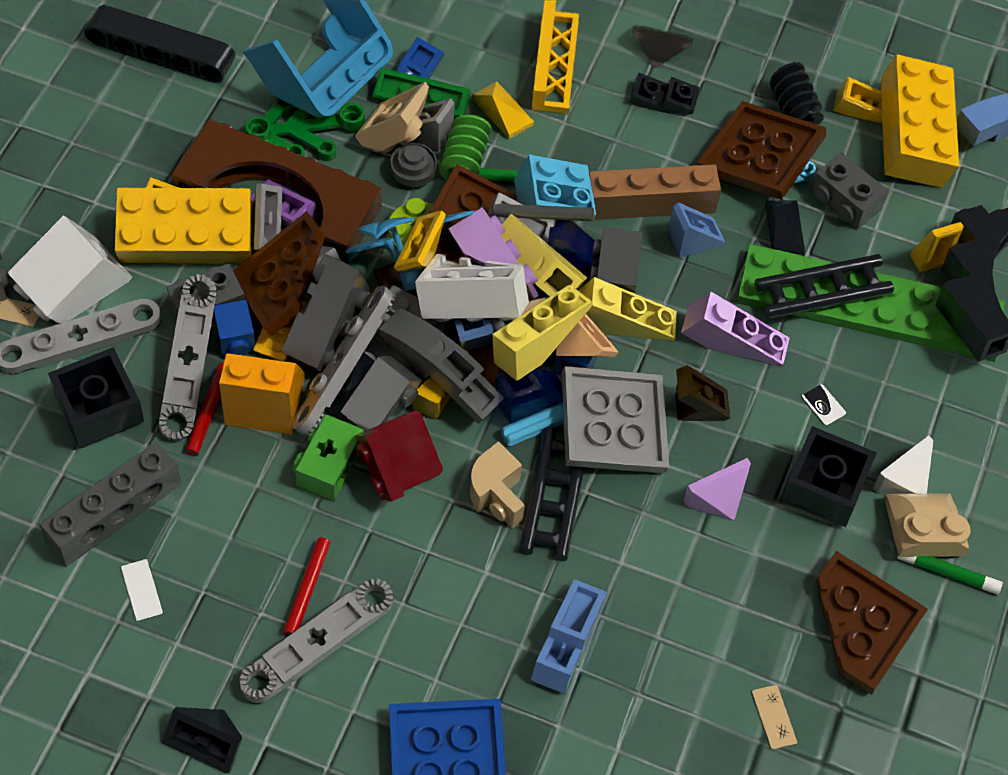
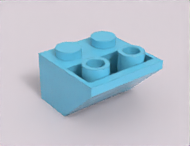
[514,154,596,218]

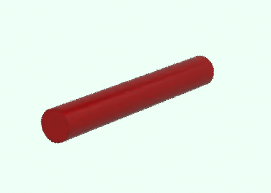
[185,363,224,457]
[283,537,331,637]

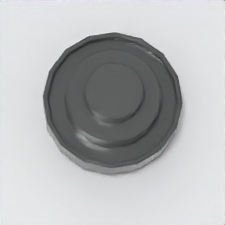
[390,143,437,187]

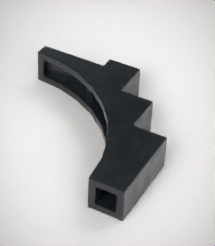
[935,205,1008,362]

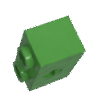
[293,414,364,502]

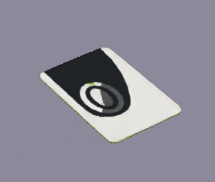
[802,384,846,425]

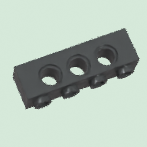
[39,442,181,567]

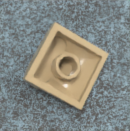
[355,82,429,153]
[884,493,971,557]

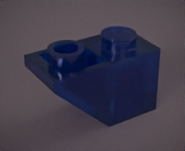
[548,220,595,285]
[496,367,563,424]

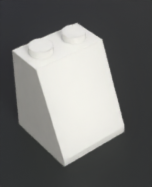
[8,215,133,324]

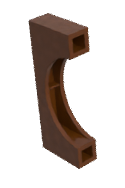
[172,119,382,264]

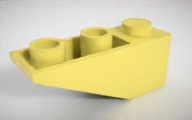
[501,213,587,297]
[578,277,677,341]
[493,285,593,381]

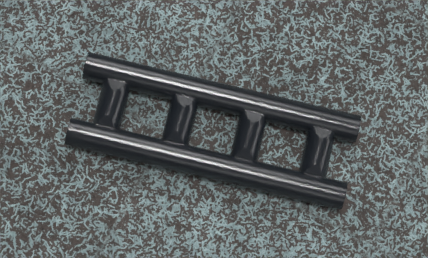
[755,254,894,319]
[519,427,585,561]

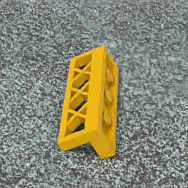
[531,0,579,114]

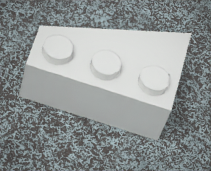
[415,254,529,322]

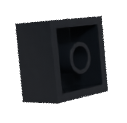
[48,347,144,448]
[781,426,877,528]

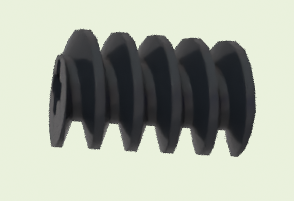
[769,62,824,125]

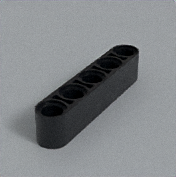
[84,5,236,83]

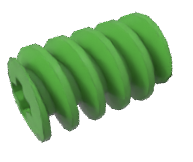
[439,115,491,181]

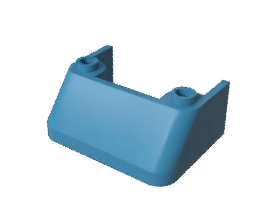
[243,0,393,118]

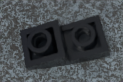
[629,73,700,114]

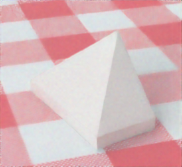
[873,435,933,494]

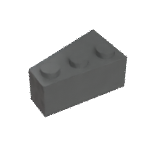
[282,253,371,374]

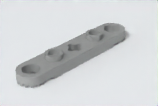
[158,274,217,442]
[292,285,396,436]
[0,299,161,375]
[239,578,393,703]

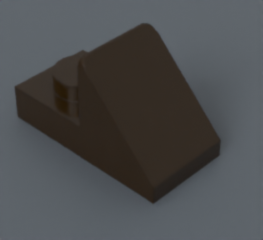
[675,365,730,421]

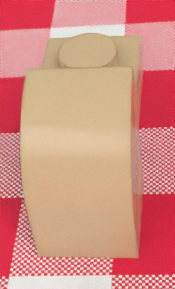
[470,441,525,529]

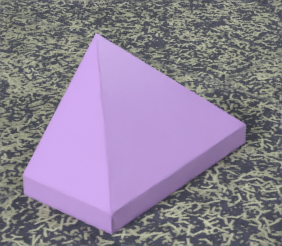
[683,458,751,521]

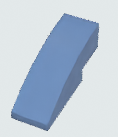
[957,94,1008,147]
[531,579,607,694]

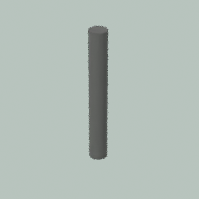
[494,204,594,221]

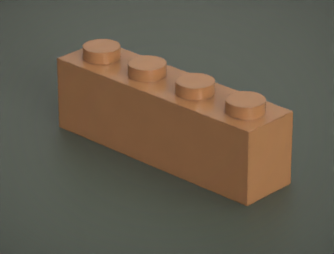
[589,164,721,220]

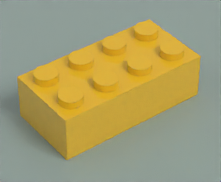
[881,54,959,188]
[115,188,253,264]

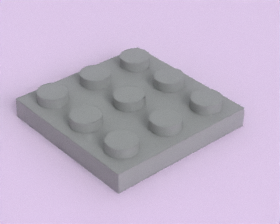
[561,366,669,473]

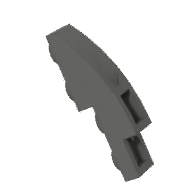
[377,308,504,424]

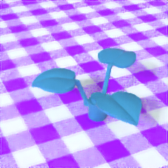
[345,211,489,291]

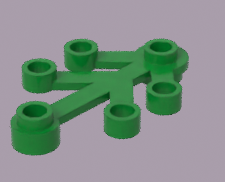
[243,98,365,161]

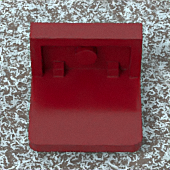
[355,411,443,502]

